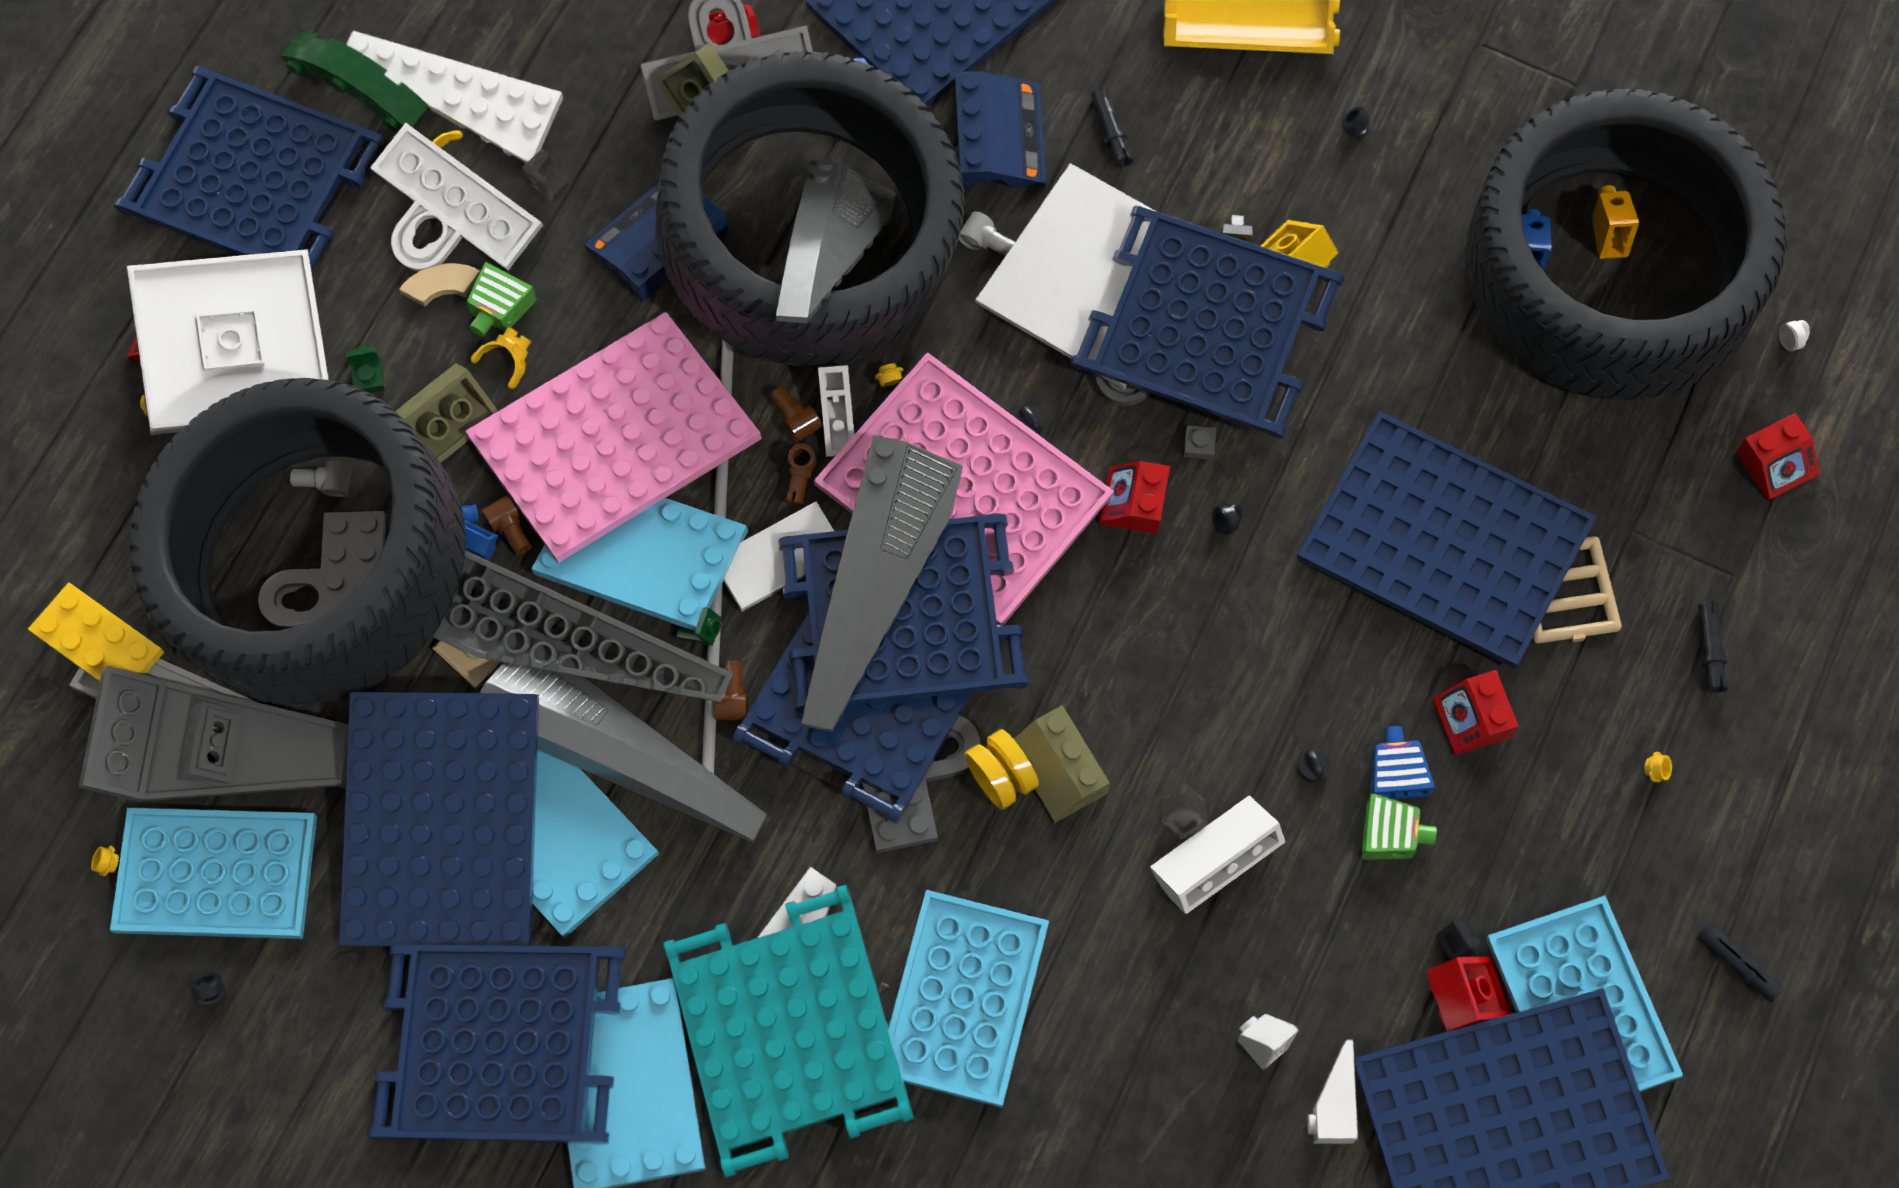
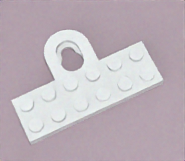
[371,123,543,271]

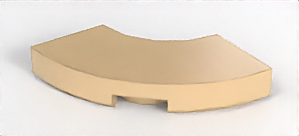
[399,263,480,306]

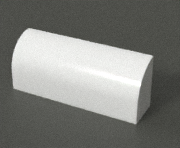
[1150,796,1285,914]

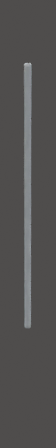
[702,340,734,774]

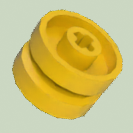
[964,729,1039,810]

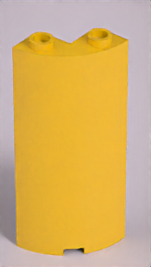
[1163,0,1340,54]

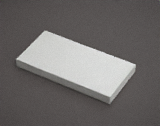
[724,502,834,611]

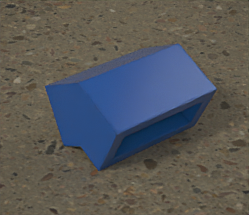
[465,520,498,561]

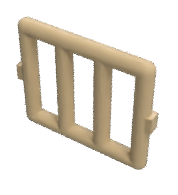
[1532,536,1622,643]

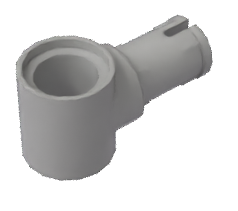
[958,211,1015,257]
[290,461,352,497]

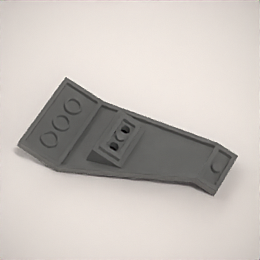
[79,665,349,802]

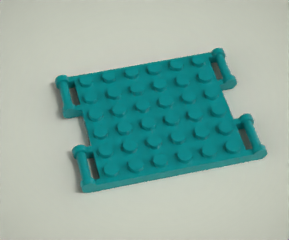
[664,885,914,1177]

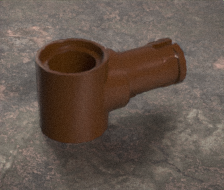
[771,386,822,443]
[784,444,817,506]
[481,495,532,556]
[715,661,748,721]

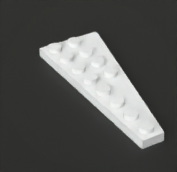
[346,31,563,168]

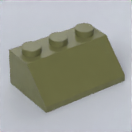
[655,43,728,117]
[396,363,498,463]
[1014,705,1110,823]

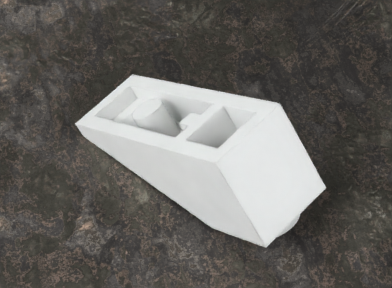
[818,363,854,457]
[1238,1014,1298,1070]
[1308,1040,1357,1144]

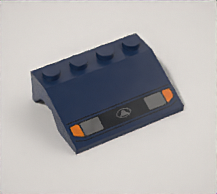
[955,71,1046,190]
[584,183,728,302]

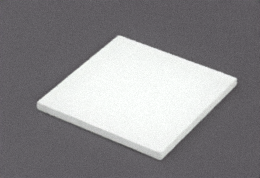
[976,163,1154,389]
[127,250,328,435]

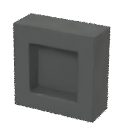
[1184,425,1216,460]

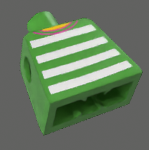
[467,262,537,337]
[1361,794,1437,860]

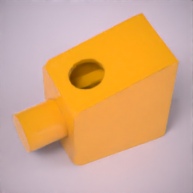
[1592,185,1639,259]

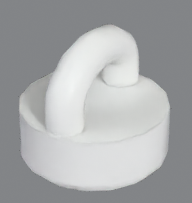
[1779,320,1810,352]

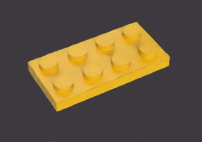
[28,582,164,682]

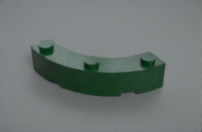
[280,31,429,132]

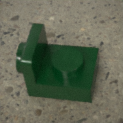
[346,346,385,393]
[676,607,722,646]

